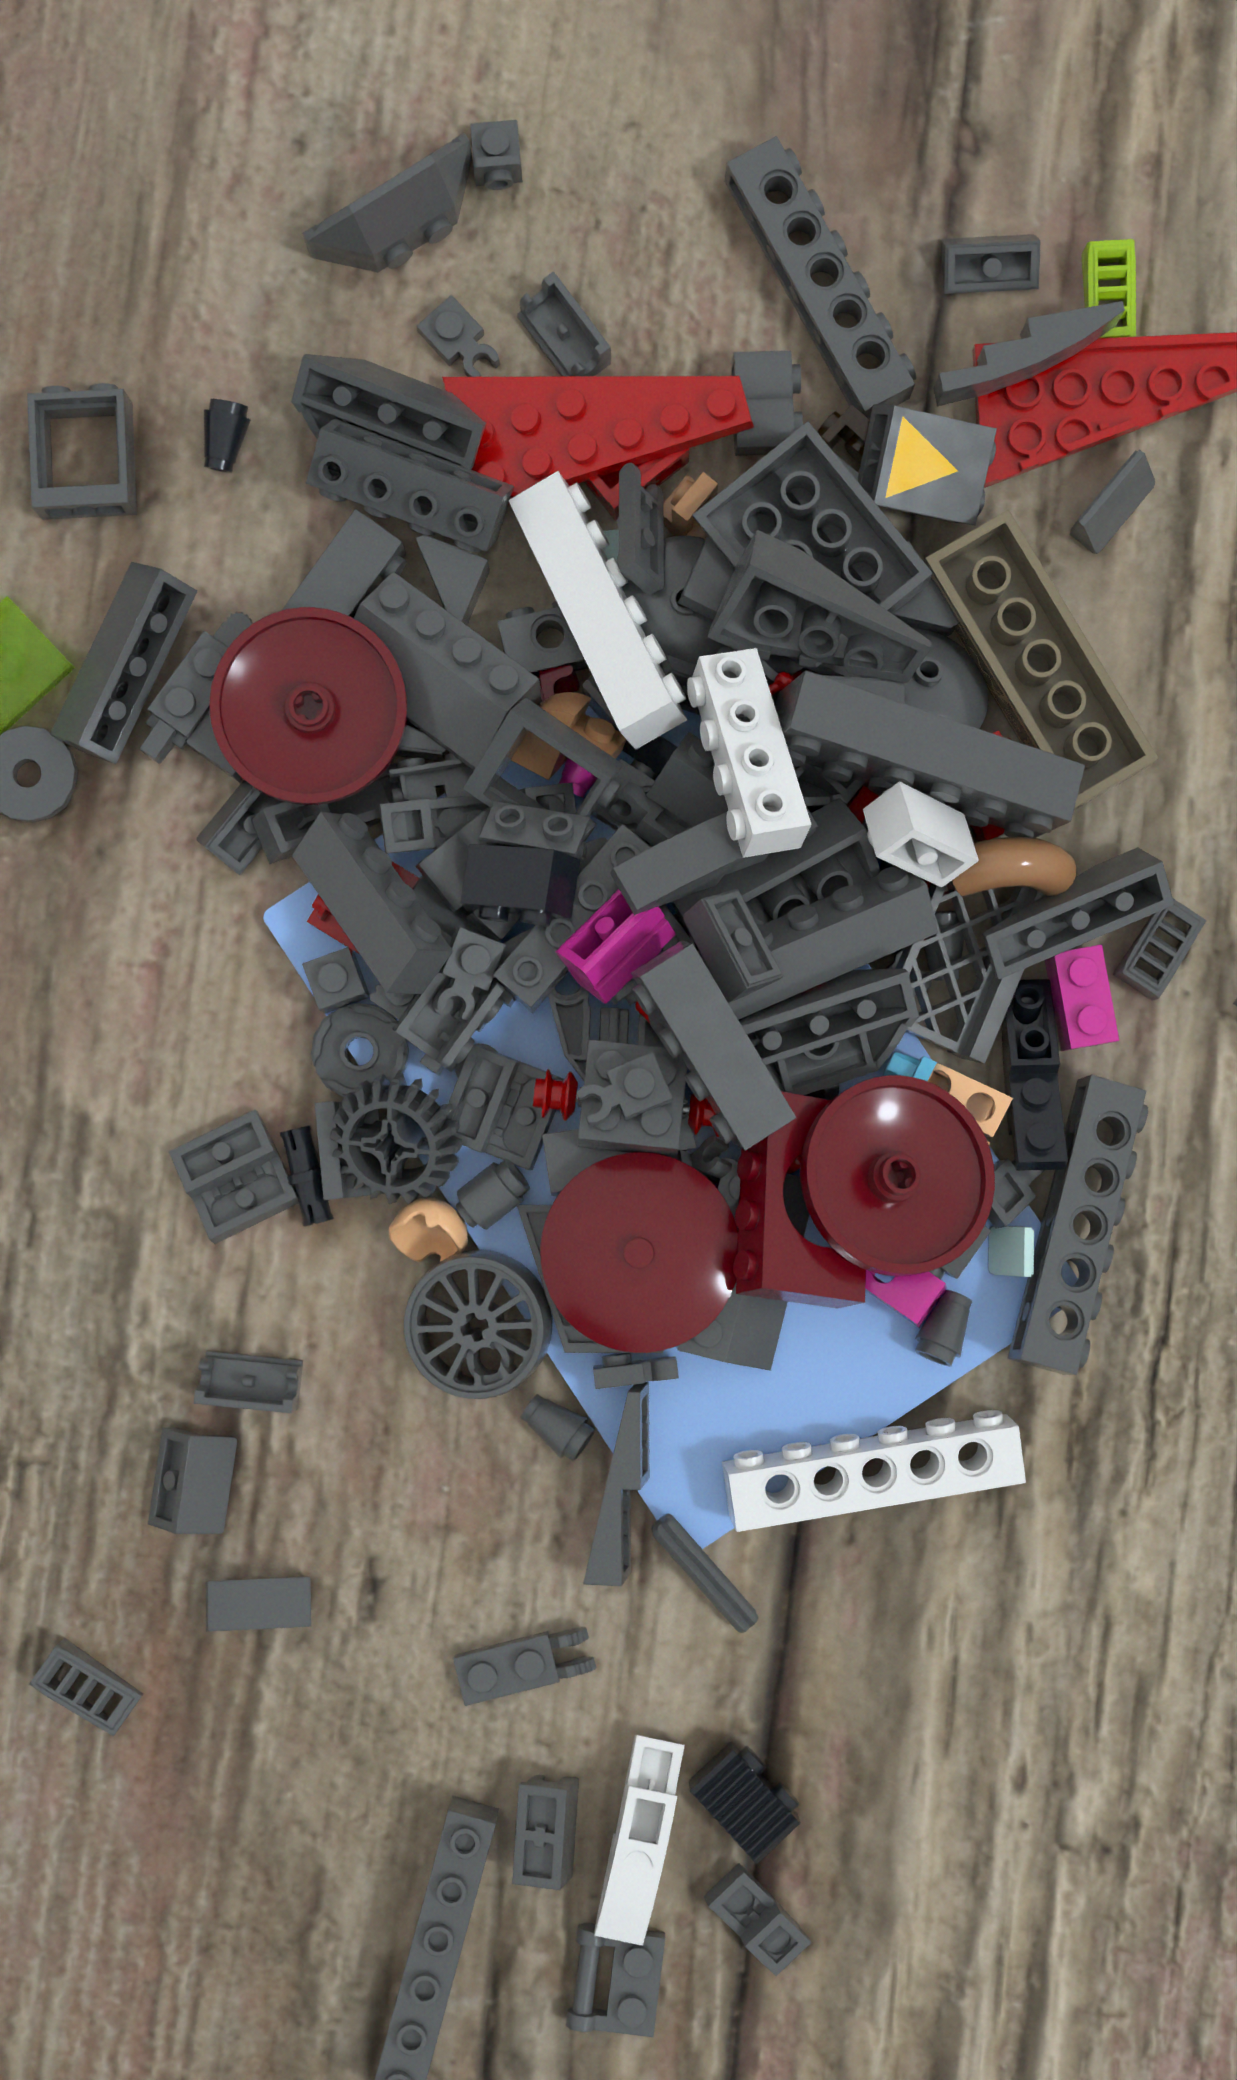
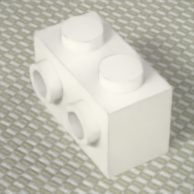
[863,781,979,887]

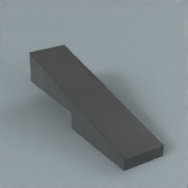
[583,1382,650,1586]

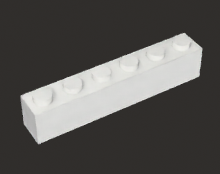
[508,471,687,749]

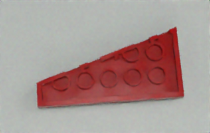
[972,332,1237,488]
[442,376,754,505]

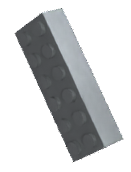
[775,670,1085,838]

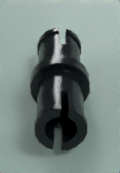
[280,1125,334,1226]

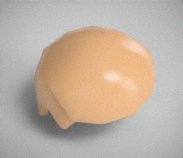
[389,1197,468,1262]

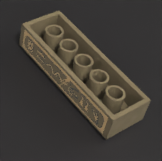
[923,509,1159,810]

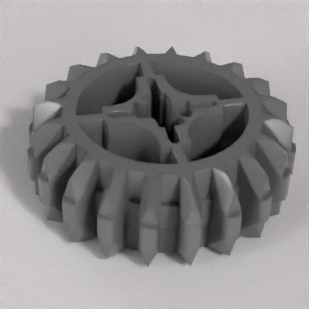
[329,1073,462,1205]

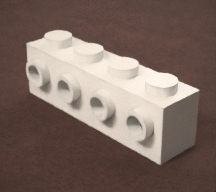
[687,648,812,858]

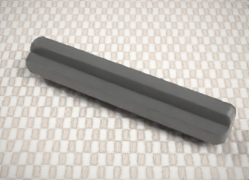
[651,1514,758,1633]

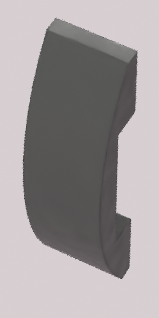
[379,783,576,854]

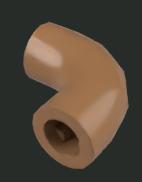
[952,837,1076,896]

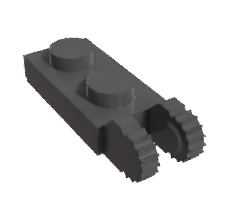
[453,1627,596,1706]

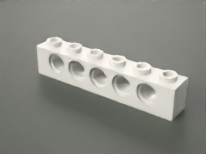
[722,1410,1026,1532]

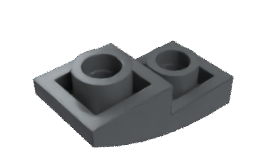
[206,1577,311,1632]

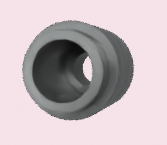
[456,1159,530,1230]

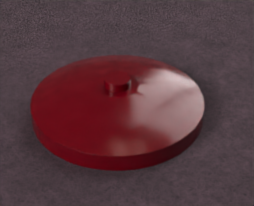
[210,607,407,805]
[800,1075,995,1276]
[540,1152,738,1353]

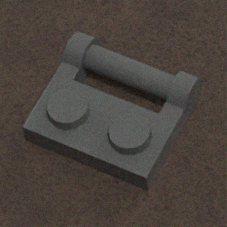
[566,1923,665,2037]

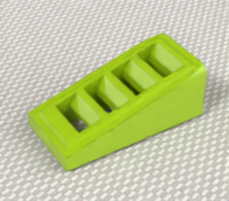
[1081,239,1136,338]

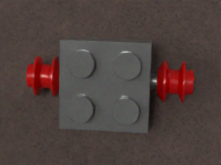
[533,1040,719,1158]

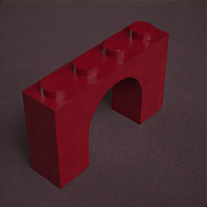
[733,1091,866,1309]

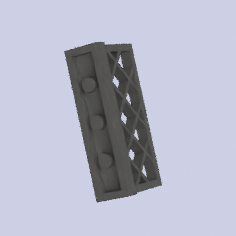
[896,881,1045,1064]

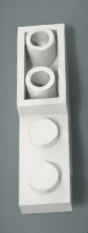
[594,1735,685,1946]

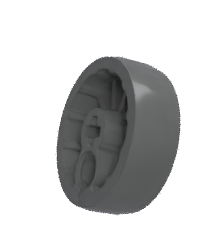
[404,1250,552,1399]

